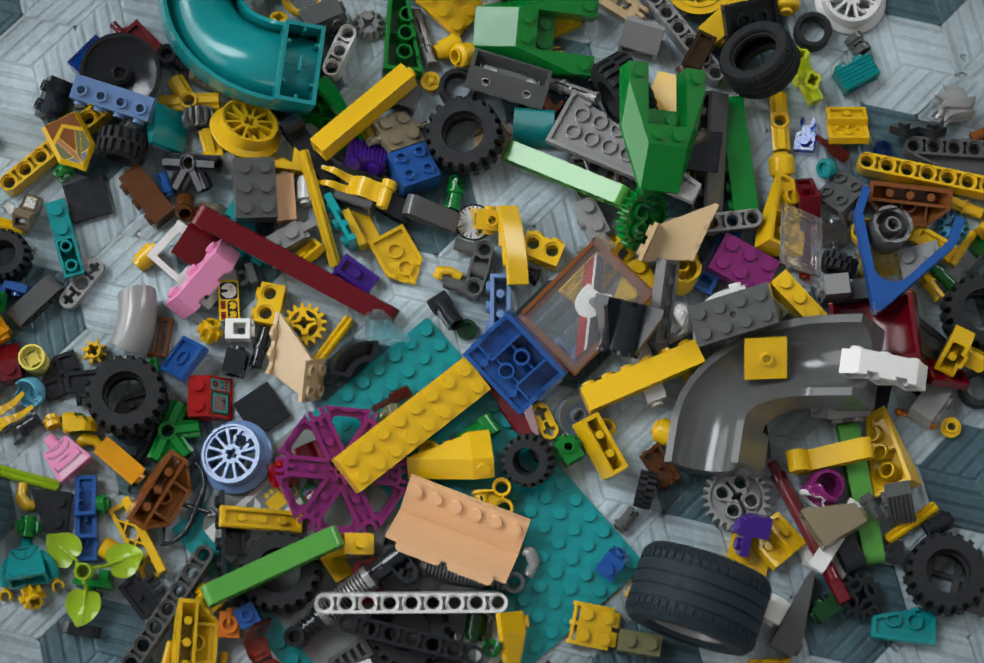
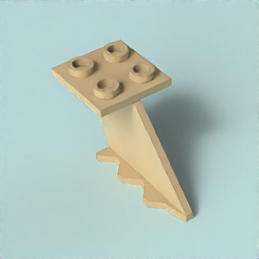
[636,203,719,262]
[265,312,326,402]

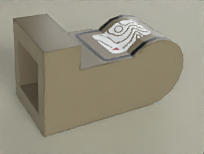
[12,193,44,232]

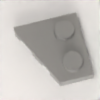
[897,240,942,289]

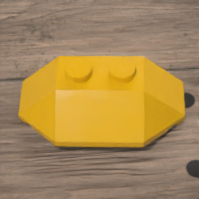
[171,598,219,663]

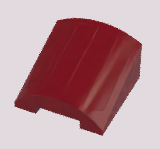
[828,290,923,363]

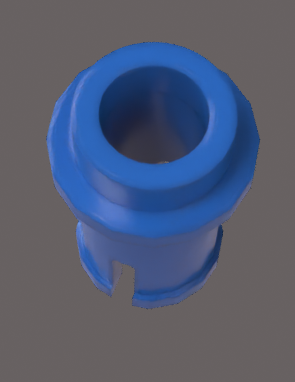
[155,170,176,197]

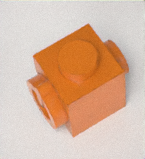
[218,607,243,639]

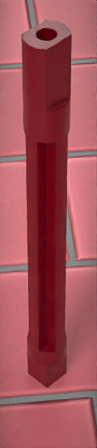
[767,460,852,605]

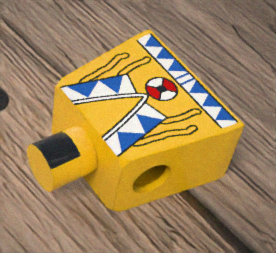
[332,533,374,559]

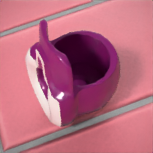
[799,469,844,508]

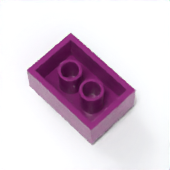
[704,232,781,288]

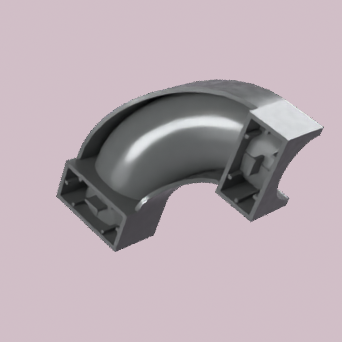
[664,314,885,477]

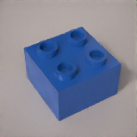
[385,141,441,198]

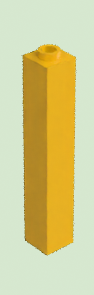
[310,63,417,161]

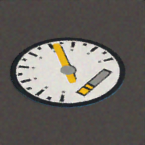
[456,204,490,241]

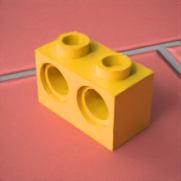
[524,230,565,272]
[251,281,288,328]

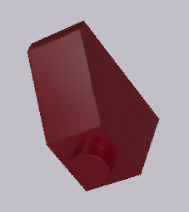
[795,178,821,220]
[0,342,26,387]

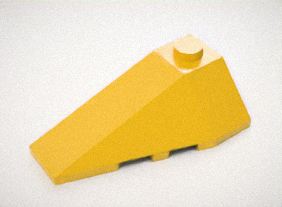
[754,171,804,257]

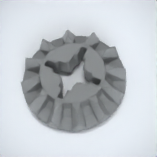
[353,10,385,41]

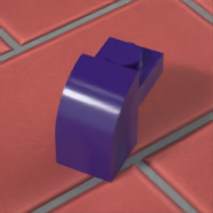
[731,513,773,558]

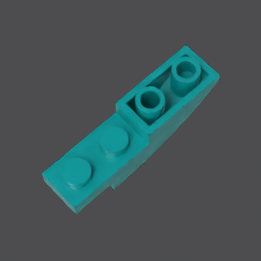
[45,198,85,279]

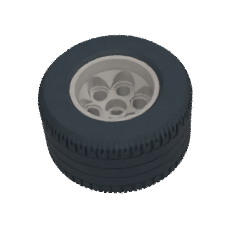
[625,541,772,656]

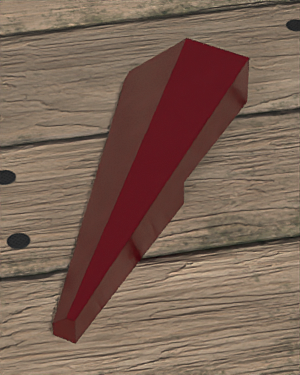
[478,372,539,463]

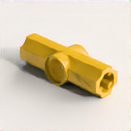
[768,91,790,153]

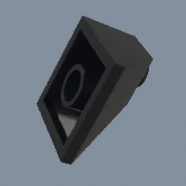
[686,131,723,173]

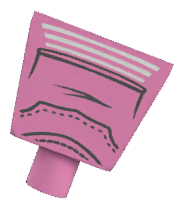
[43,433,95,486]

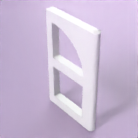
[147,220,239,310]

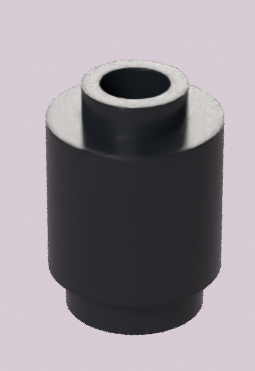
[921,510,955,537]

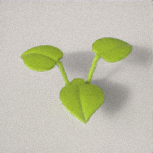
[46,532,144,627]

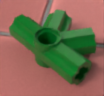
[147,400,201,463]

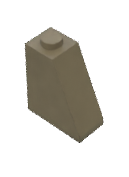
[799,503,868,551]

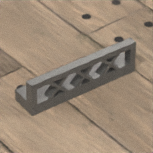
[649,258,680,344]

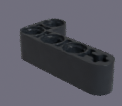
[279,112,342,190]

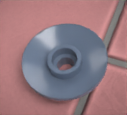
[559,395,599,437]

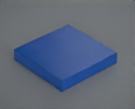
[159,335,209,383]

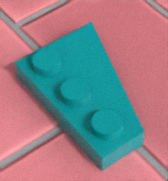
[870,607,937,647]

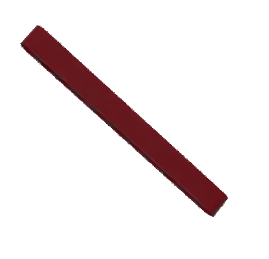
[191,203,400,328]

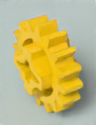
[285,302,327,348]

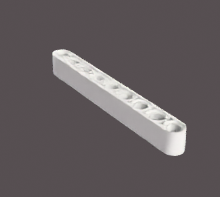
[315,591,508,614]

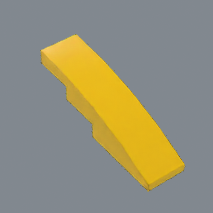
[497,205,529,285]

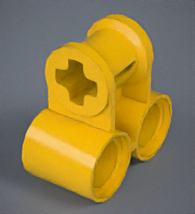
[471,478,513,512]

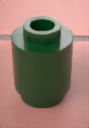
[464,613,488,642]

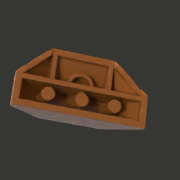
[868,180,953,227]
[126,449,192,531]

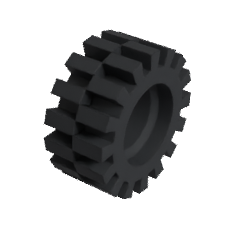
[818,250,859,279]
[633,469,658,510]

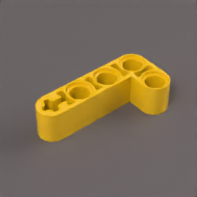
[785,437,874,475]

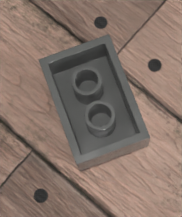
[231,157,278,224]

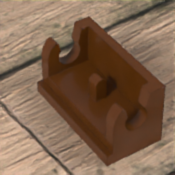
[639,442,681,492]

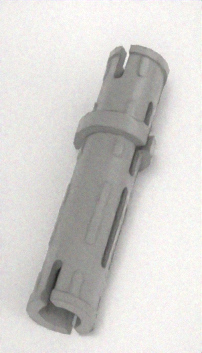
[412,8,437,67]
[549,77,601,105]

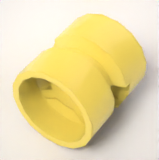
[18,344,51,376]

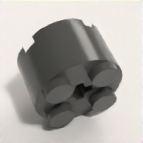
[866,205,913,253]

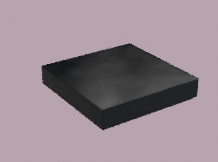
[62,174,113,225]
[233,382,290,433]

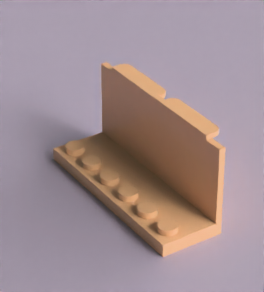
[385,474,531,585]

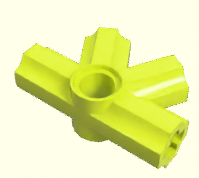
[792,46,824,107]

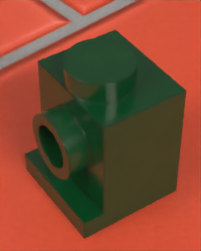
[808,591,842,625]

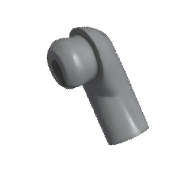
[522,546,540,579]

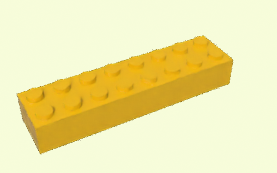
[331,357,491,494]

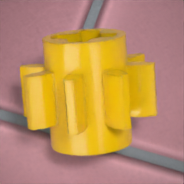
[196,318,224,344]
[81,339,108,366]
[18,584,47,610]

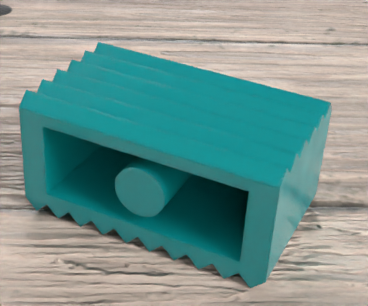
[832,53,881,96]

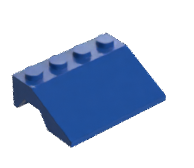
[462,309,567,415]

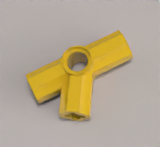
[158,74,221,113]

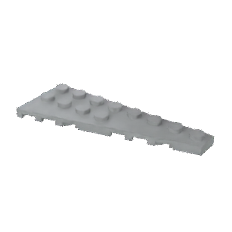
[545,91,702,205]

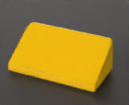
[320,553,353,585]

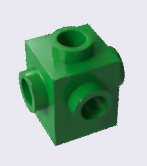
[553,433,585,468]

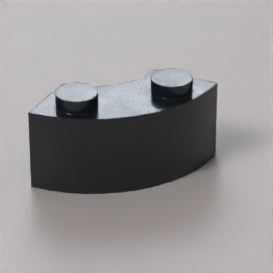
[327,338,379,378]

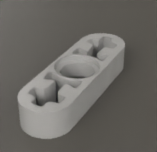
[59,259,106,311]

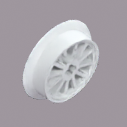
[814,0,886,35]

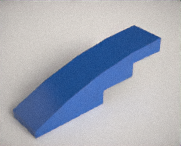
[74,475,99,563]

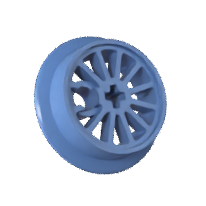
[200,420,273,494]

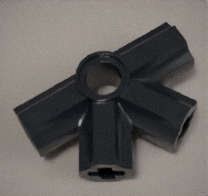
[162,152,223,194]

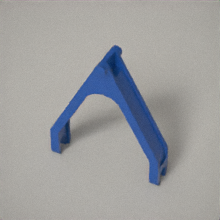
[853,185,965,316]

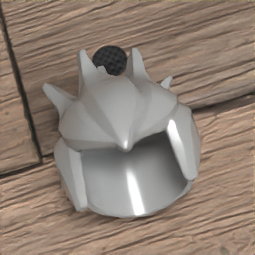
[930,84,976,127]

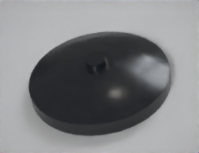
[79,32,162,113]

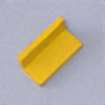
[341,208,380,252]

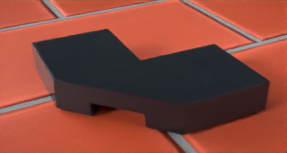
[41,349,81,403]

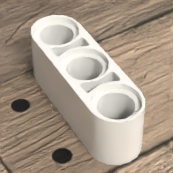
[322,24,357,83]

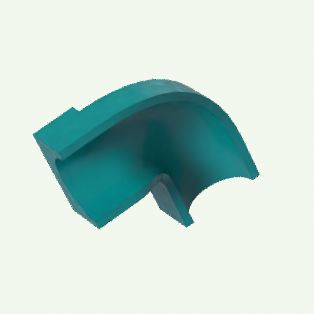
[158,0,326,116]

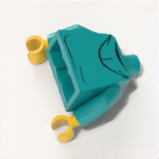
[0,538,66,601]

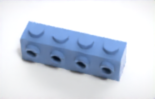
[69,74,158,126]
[486,273,511,331]

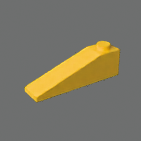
[866,406,922,498]
[406,429,495,480]
[495,611,530,663]

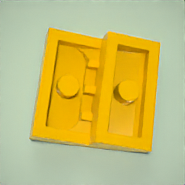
[825,107,870,144]
[750,511,806,571]

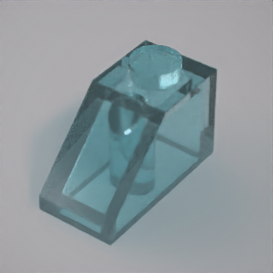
[365,309,409,342]

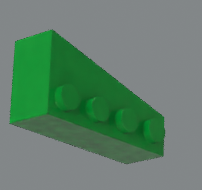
[381,0,423,80]

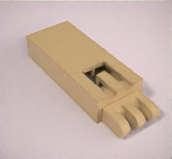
[599,0,650,23]

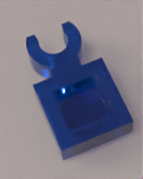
[793,118,818,153]

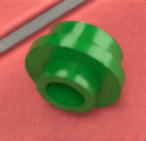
[95,493,111,514]

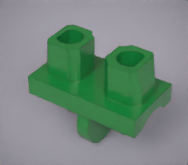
[72,570,115,598]

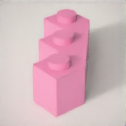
[165,239,240,320]

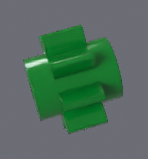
[14,515,42,539]

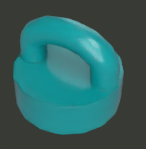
[816,158,838,179]

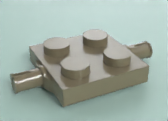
[366,110,428,153]

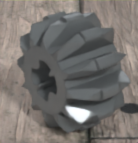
[182,104,215,132]

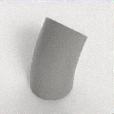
[110,285,158,357]

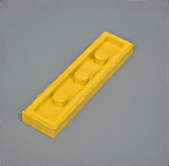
[219,505,303,534]

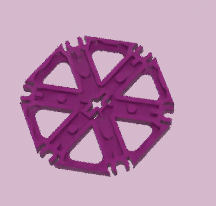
[274,405,409,534]

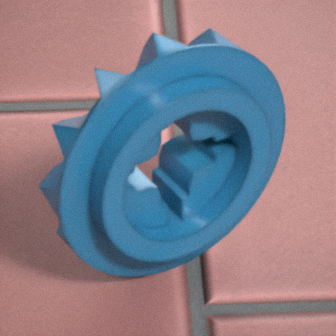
[936,211,969,243]

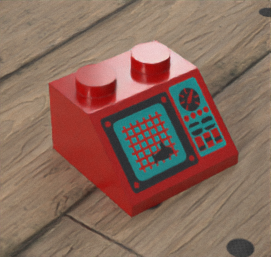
[187,375,233,421]

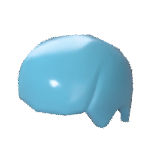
[15,377,46,408]

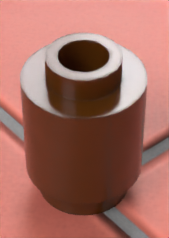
[175,193,196,221]

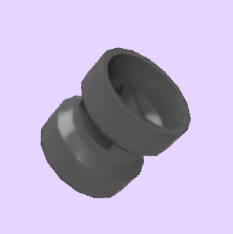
[844,31,872,57]

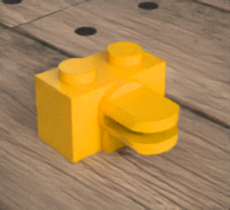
[934,324,984,377]

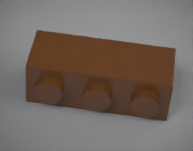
[118,164,176,229]

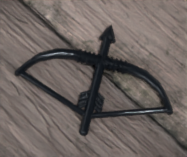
[160,460,218,547]

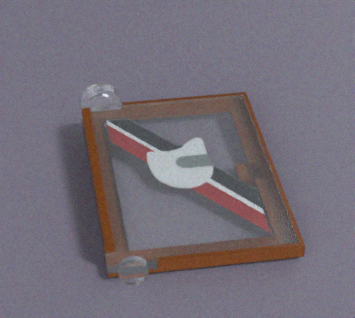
[518,232,653,377]

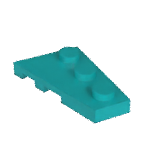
[323,192,359,253]

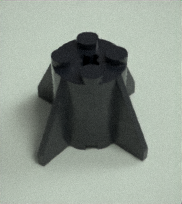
[594,293,666,359]

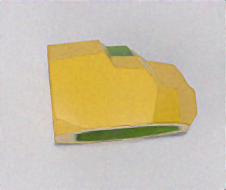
[62,412,98,436]

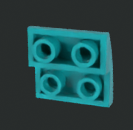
[147,103,188,153]
[512,107,555,148]

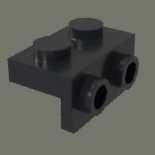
[34,75,73,120]

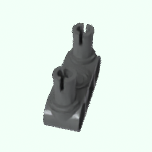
[443,238,494,301]

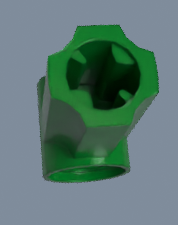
[456,413,501,438]

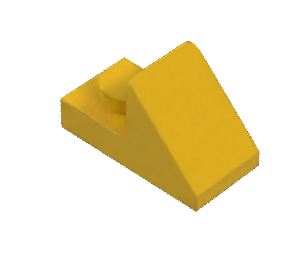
[274,147,303,176]

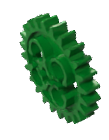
[615,187,669,252]

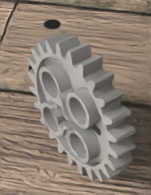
[701,476,771,532]

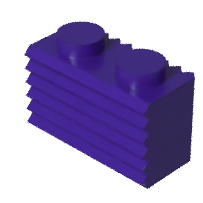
[343,138,388,176]

